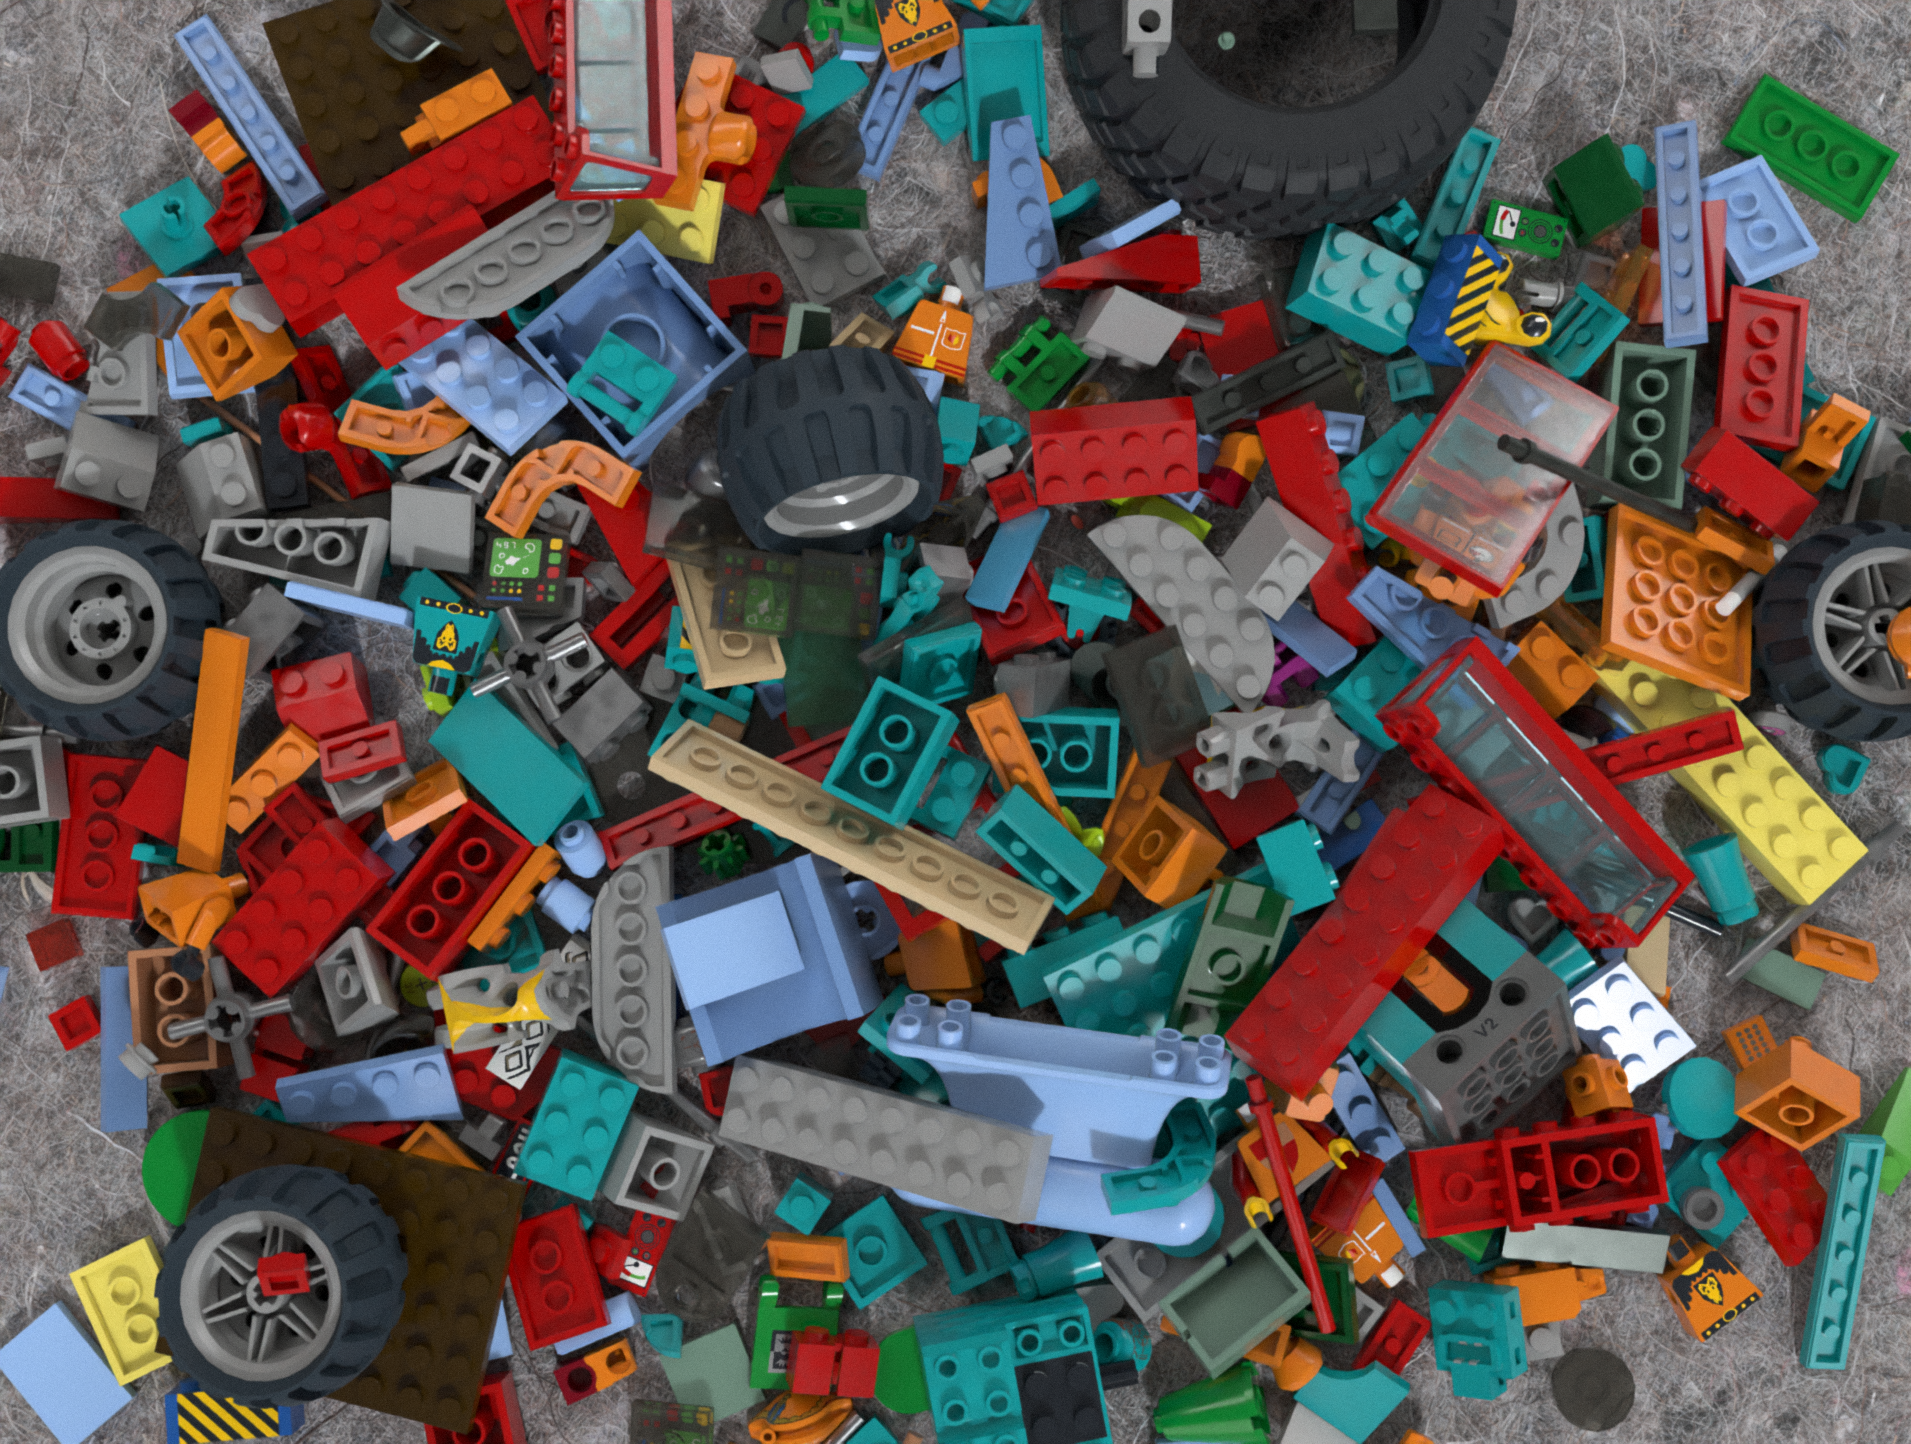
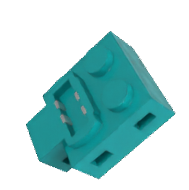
[1428,1279,1528,1401]

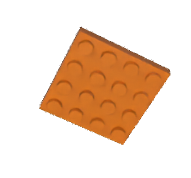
[1600,503,1753,701]

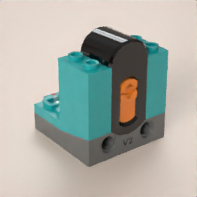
[1353,897,1583,1145]

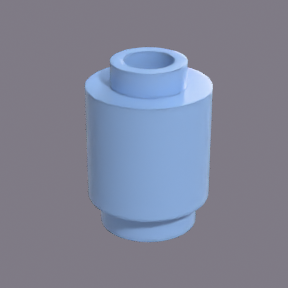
[554,820,607,878]
[536,876,596,934]

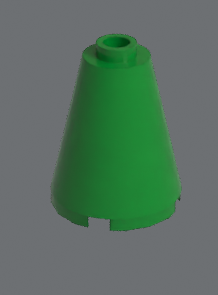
[1153,1359,1271,1444]

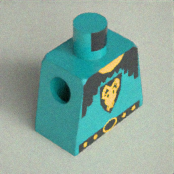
[413,596,501,696]

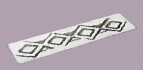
[486,933,592,1090]

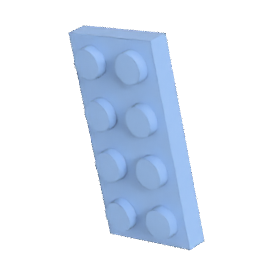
[398,319,568,456]

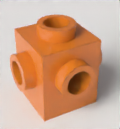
[1562,1054,1634,1120]

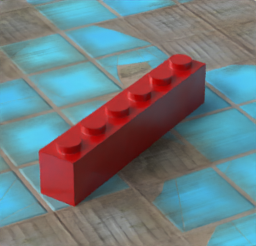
[1256,401,1384,647]

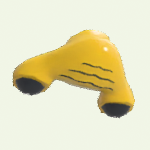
[1473,251,1552,347]

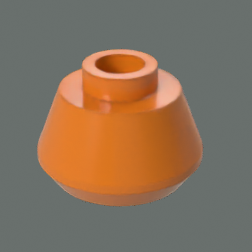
[1270,1337,1323,1391]

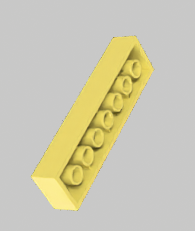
[1581,641,1869,905]

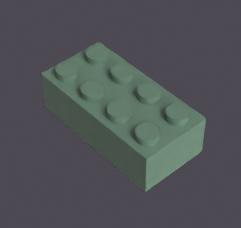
[1586,341,1696,511]

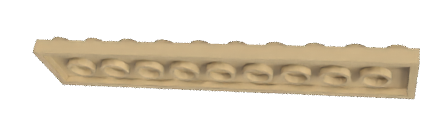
[648,719,1055,955]

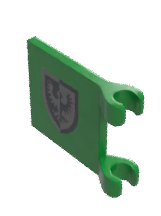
[749,1274,844,1391]

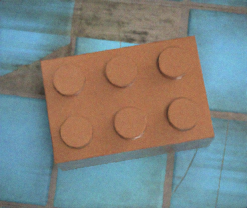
[127,943,235,1074]

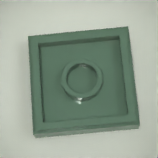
[659,1320,767,1431]

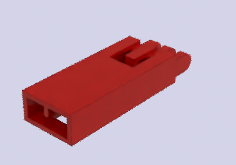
[589,534,702,672]

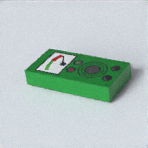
[1481,199,1569,260]

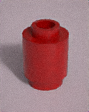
[29,320,90,381]

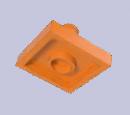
[382,757,468,841]

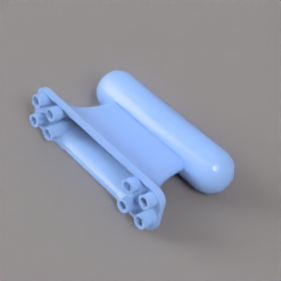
[886,994,1232,1246]

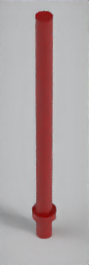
[1245,1074,1336,1334]

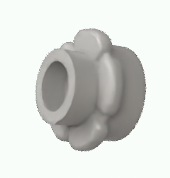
[118,1042,159,1080]

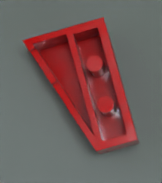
[1680,426,1820,542]
[576,445,693,588]

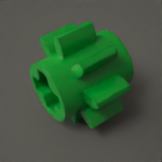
[696,827,750,880]

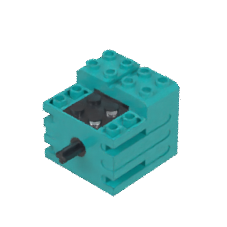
[912,1286,1139,1444]

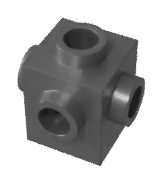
[450,442,513,507]

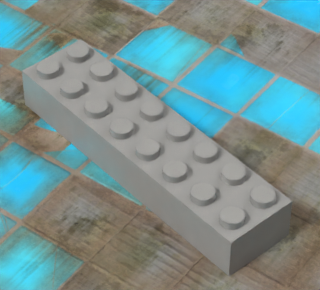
[718,1054,1053,1224]

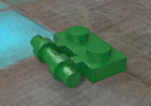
[804,0,881,46]
[986,315,1090,412]

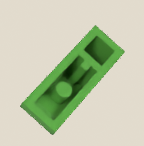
[1858,1067,1911,1197]

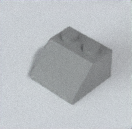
[1071,285,1187,374]
[54,411,159,513]
[175,432,277,540]
[1221,496,1334,621]
[314,927,400,1037]
[597,1111,715,1222]

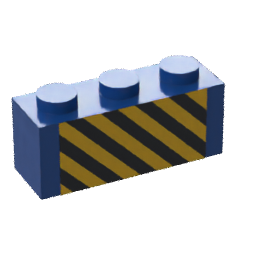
[1406,234,1503,367]
[165,1377,305,1444]

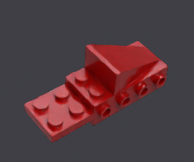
[1408,1109,1670,1239]

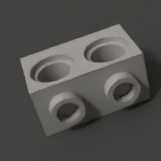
[519,621,611,709]

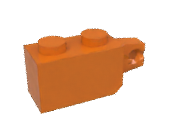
[400,68,513,155]
[1483,1261,1606,1326]

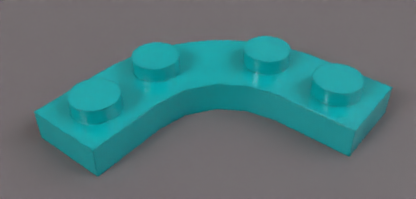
[1101,1102,1216,1216]

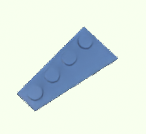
[984,115,1062,291]
[1346,566,1521,710]
[275,1044,463,1122]

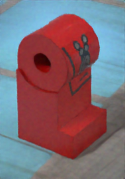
[707,272,784,327]

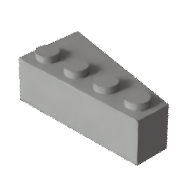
[202,518,391,601]

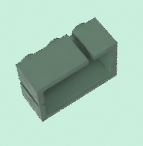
[1158,1225,1311,1380]

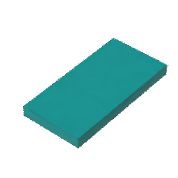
[428,679,590,846]

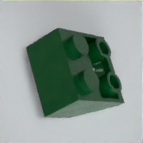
[1542,133,1645,249]

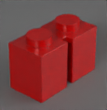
[239,1011,325,1103]
[786,1326,880,1398]

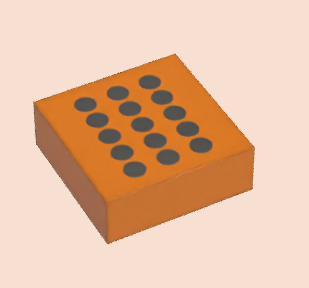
[1721,1014,1778,1070]

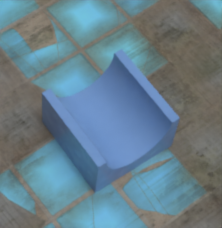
[515,230,756,473]
[655,853,884,1067]

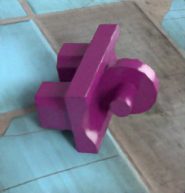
[1261,640,1320,707]

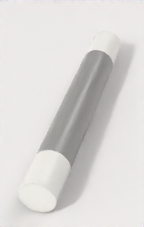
[1716,544,1787,616]

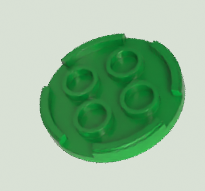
[142,1109,210,1227]

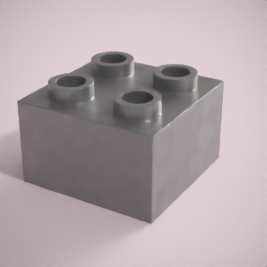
[222,583,330,683]

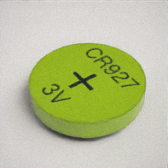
[400,965,439,1007]

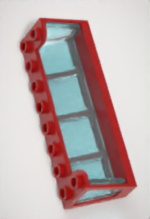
[548,0,678,201]
[1374,636,1695,949]

